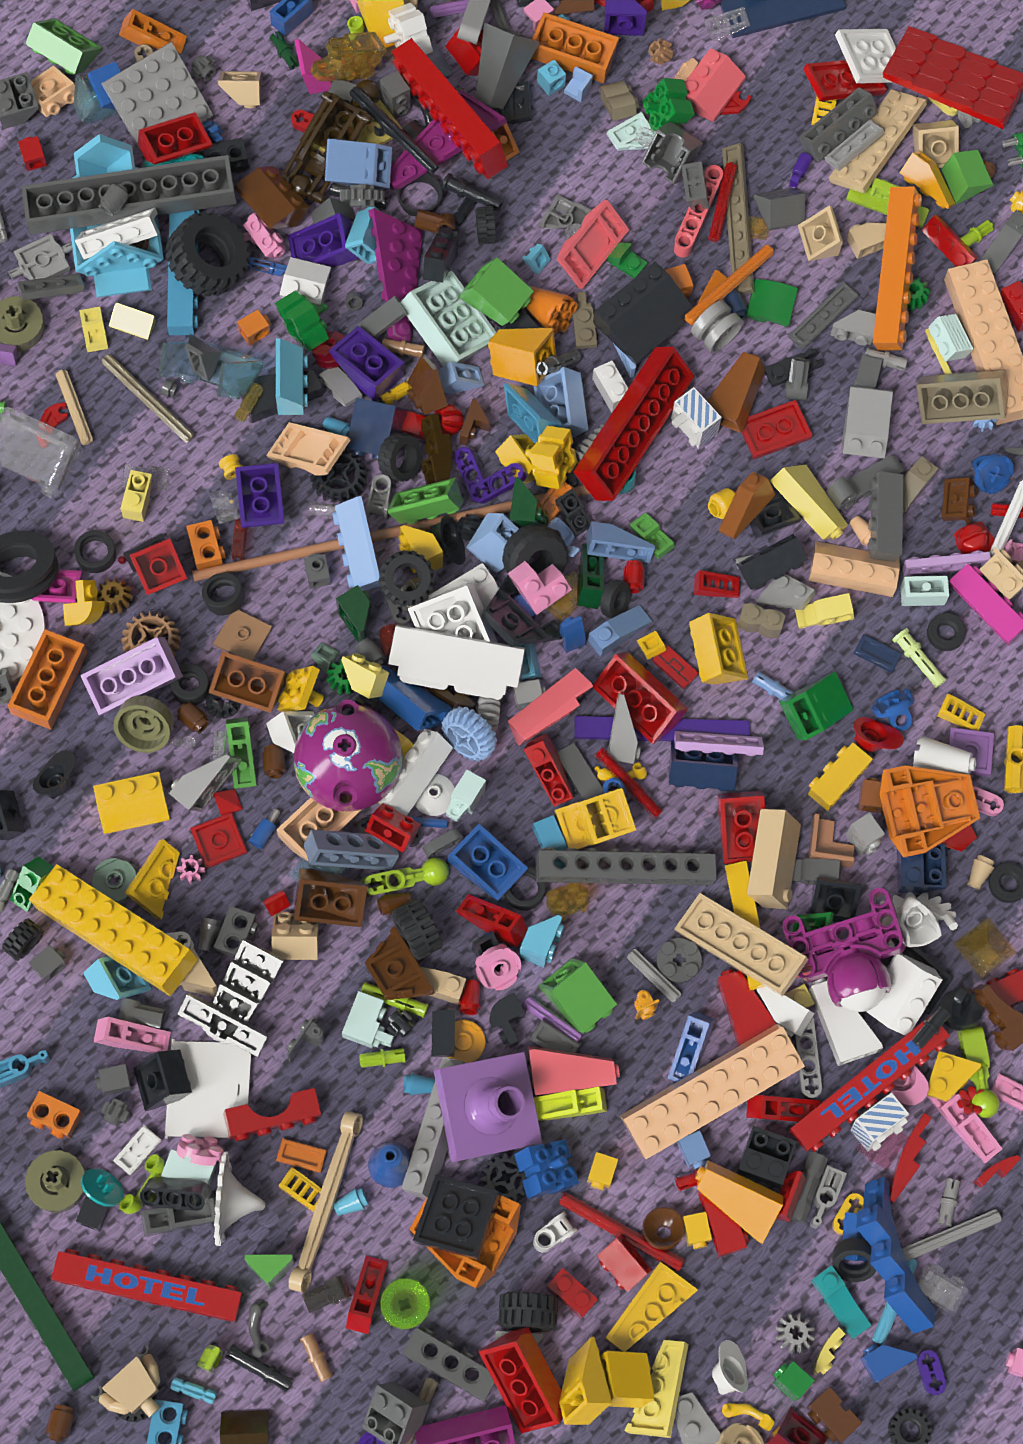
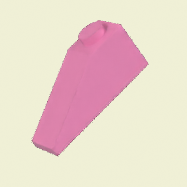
[94,1017,171,1053]

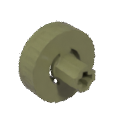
[0,296,45,352]
[113,695,174,753]
[25,1150,86,1213]

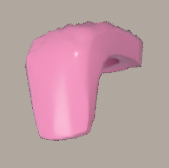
[1005,539,1023,563]

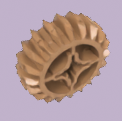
[121,611,181,658]

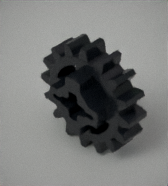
[481,1153,526,1202]

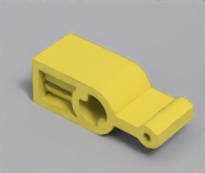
[795,593,854,629]

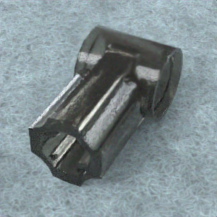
[302,1274,352,1313]

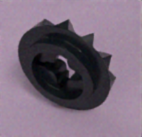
[206,693,241,719]

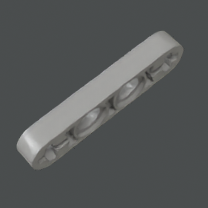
[794,1017,822,1099]

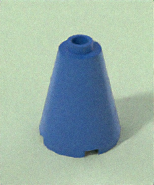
[368,1142,412,1188]

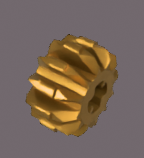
[97,577,133,615]

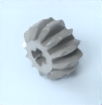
[476,697,500,732]
[775,1313,815,1354]

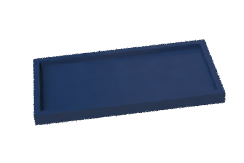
[719,0,846,38]

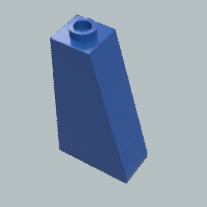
[376,665,451,731]

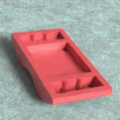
[557,200,630,289]

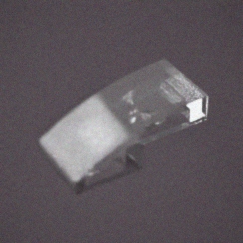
[122,464,169,490]
[208,488,240,524]

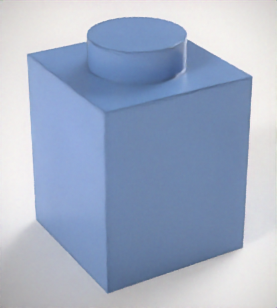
[677,1131,711,1169]

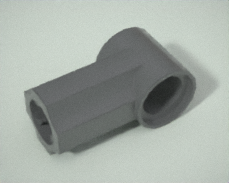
[784,357,810,401]
[117,999,165,1030]

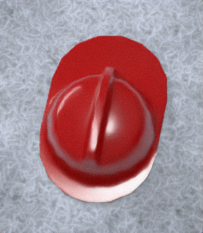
[954,521,995,554]
[853,717,904,752]

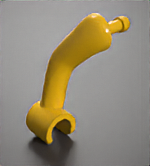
[595,762,647,781]
[722,1403,774,1431]

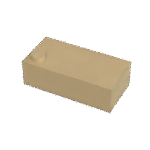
[747,809,801,909]

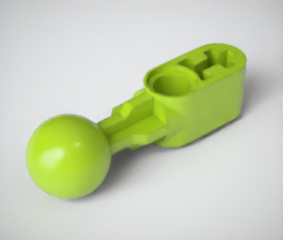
[360,857,449,896]
[957,1026,1000,1118]

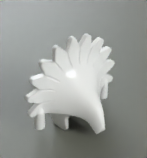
[871,892,958,948]
[214,1152,265,1246]

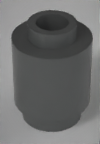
[99,184,129,216]
[355,638,386,665]

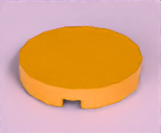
[447,1019,486,1063]

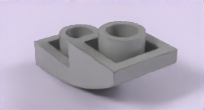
[319,367,362,407]

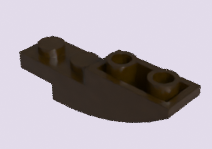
[421,414,452,485]

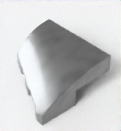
[538,194,592,230]

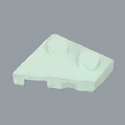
[607,112,654,151]

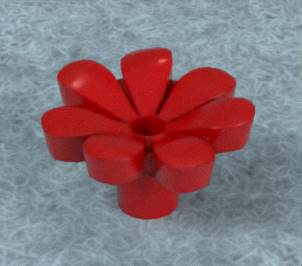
[957,1087,984,1115]

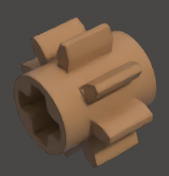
[649,38,673,65]

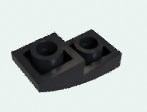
[555,488,591,537]

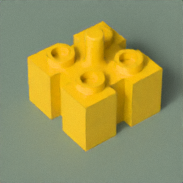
[525,425,577,489]

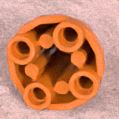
[525,286,578,334]

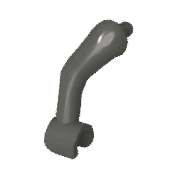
[248,1302,270,1358]

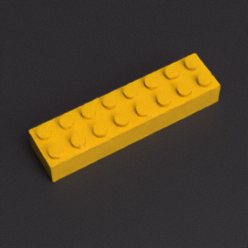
[29,864,198,997]

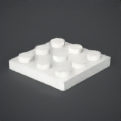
[835,29,896,83]

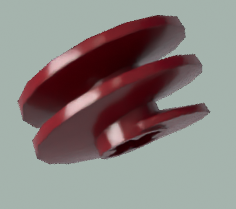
[312,331,345,369]

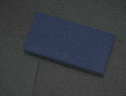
[853,634,902,673]

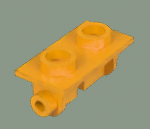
[634,990,659,1020]

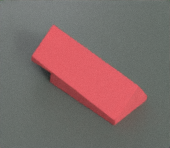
[508,668,593,746]

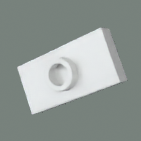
[113,1125,162,1176]

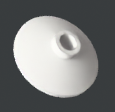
[415,774,455,816]

